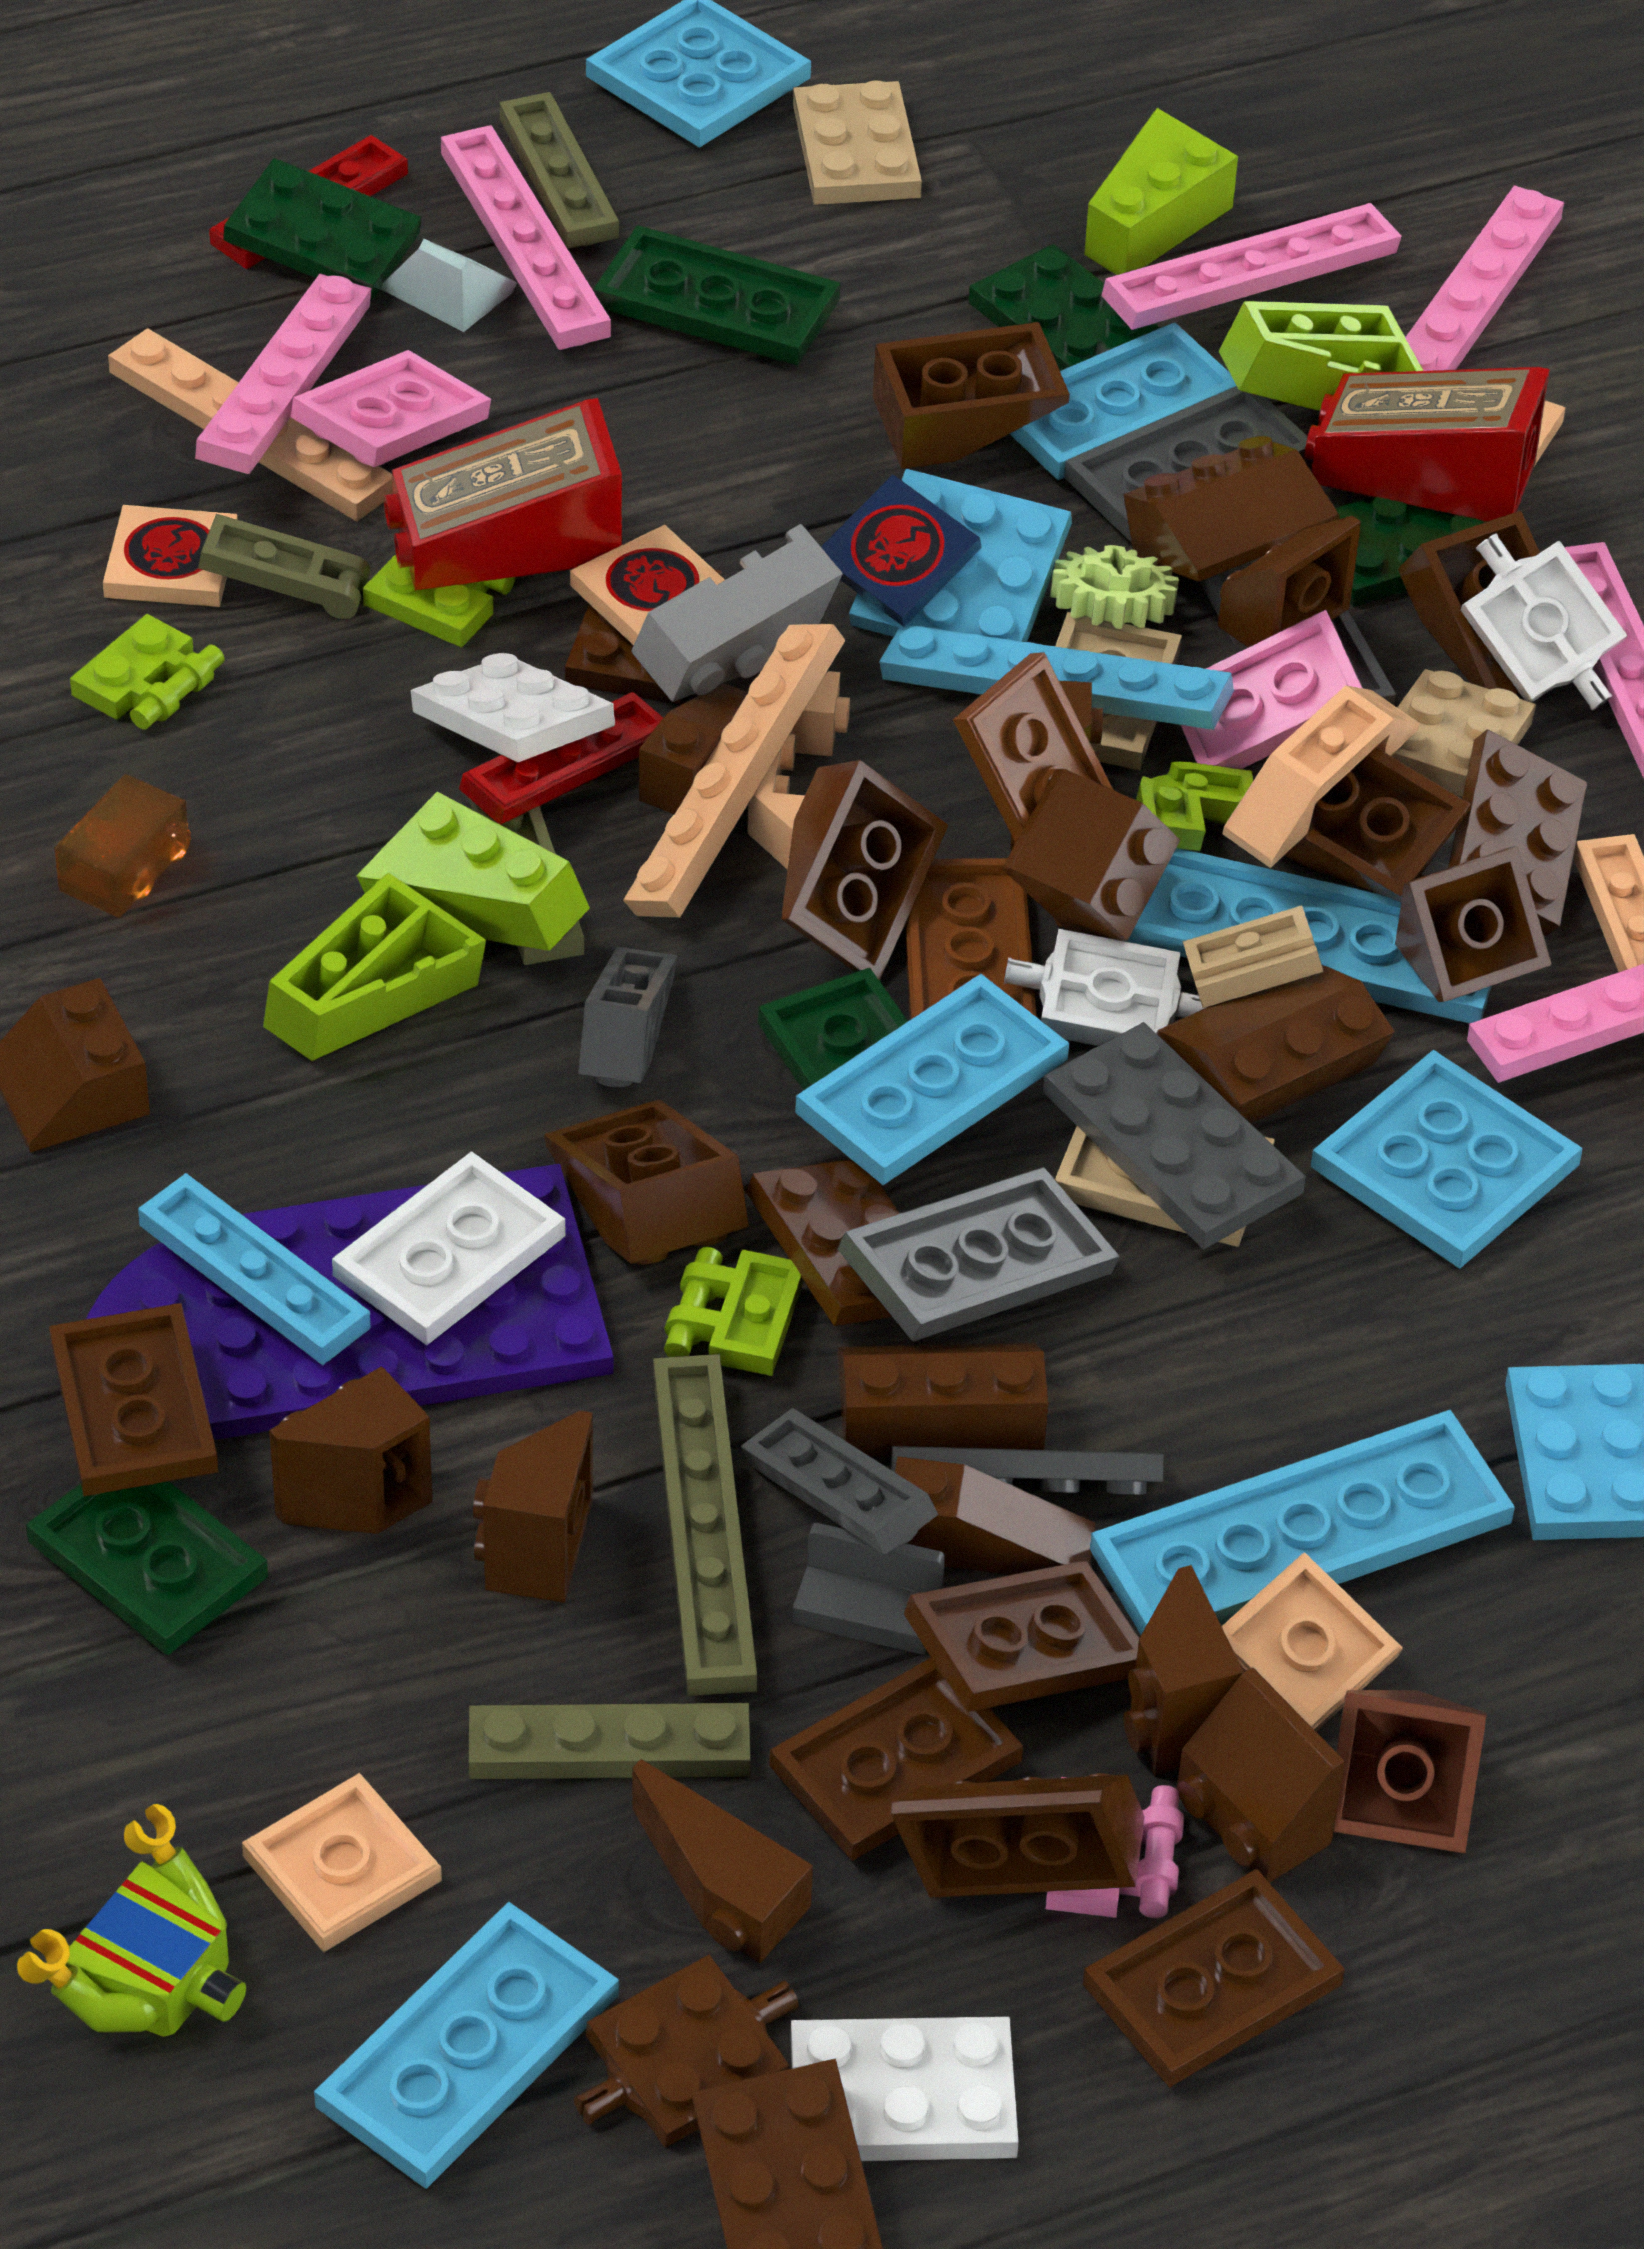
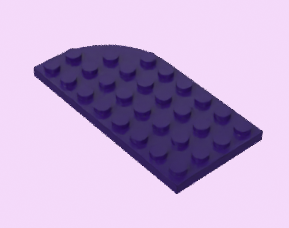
[86,1164,614,1440]

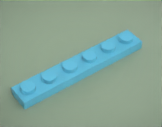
[879,625,1234,730]

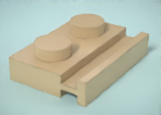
[1183,905,1323,1008]

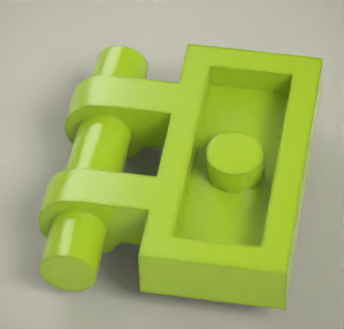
[363,555,515,648]
[70,614,225,730]
[664,1247,804,1376]

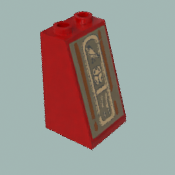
[1304,367,1550,522]
[384,398,622,591]

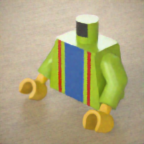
[17,1804,246,2037]

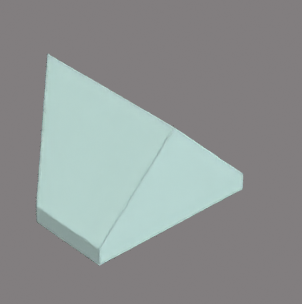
[381,239,517,332]

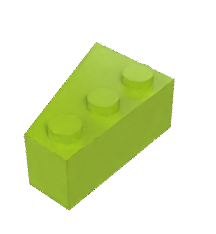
[1084,108,1238,275]
[1219,301,1423,411]
[356,792,590,951]
[263,872,486,1061]

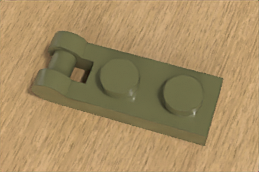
[198,513,371,619]

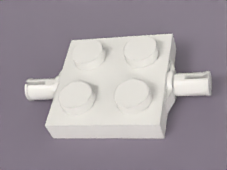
[1460,533,1628,710]
[1003,929,1207,1046]

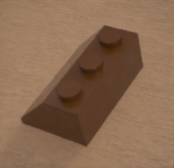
[1123,436,1339,582]
[1156,964,1395,1124]
[838,1343,1049,1457]
[891,1773,1145,1898]

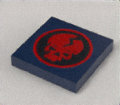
[821,474,982,627]

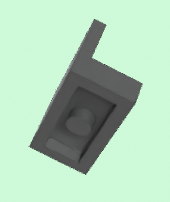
[792,1523,945,1655]

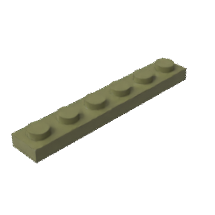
[653,1354,757,1696]

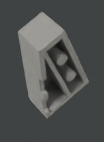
[631,524,843,702]

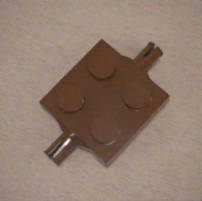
[574,1954,799,2148]

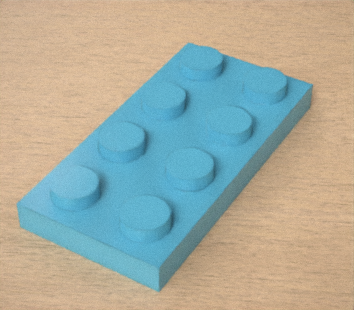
[1010,322,1236,480]
[795,974,1069,1185]
[314,1902,619,2189]

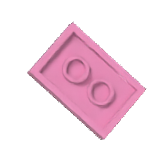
[290,350,491,467]
[1181,610,1362,769]

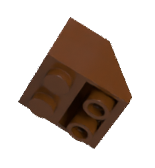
[269,1366,433,1534]

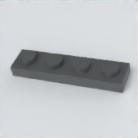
[741,1408,939,1555]
[891,1446,1164,1494]

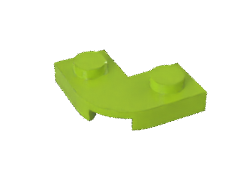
[1136,762,1254,851]

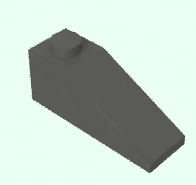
[578,947,678,1087]

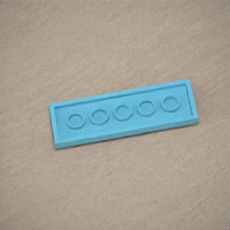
[1122,848,1492,1023]
[1090,1409,1515,1635]

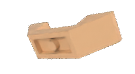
[748,671,850,870]
[1222,685,1420,868]

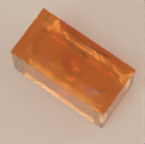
[54,774,191,918]

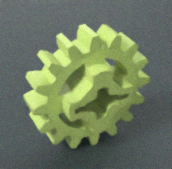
[1050,545,1179,629]

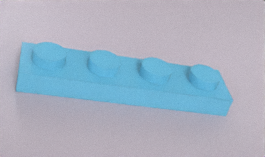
[138,1173,371,1365]

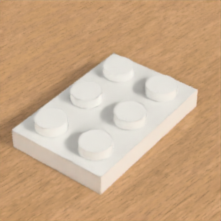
[411,653,615,762]
[332,1151,565,1345]
[790,2017,1018,2161]

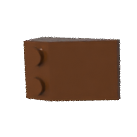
[873,322,1070,469]
[1398,511,1540,696]
[1285,747,1471,902]
[781,760,949,981]
[544,1099,749,1264]

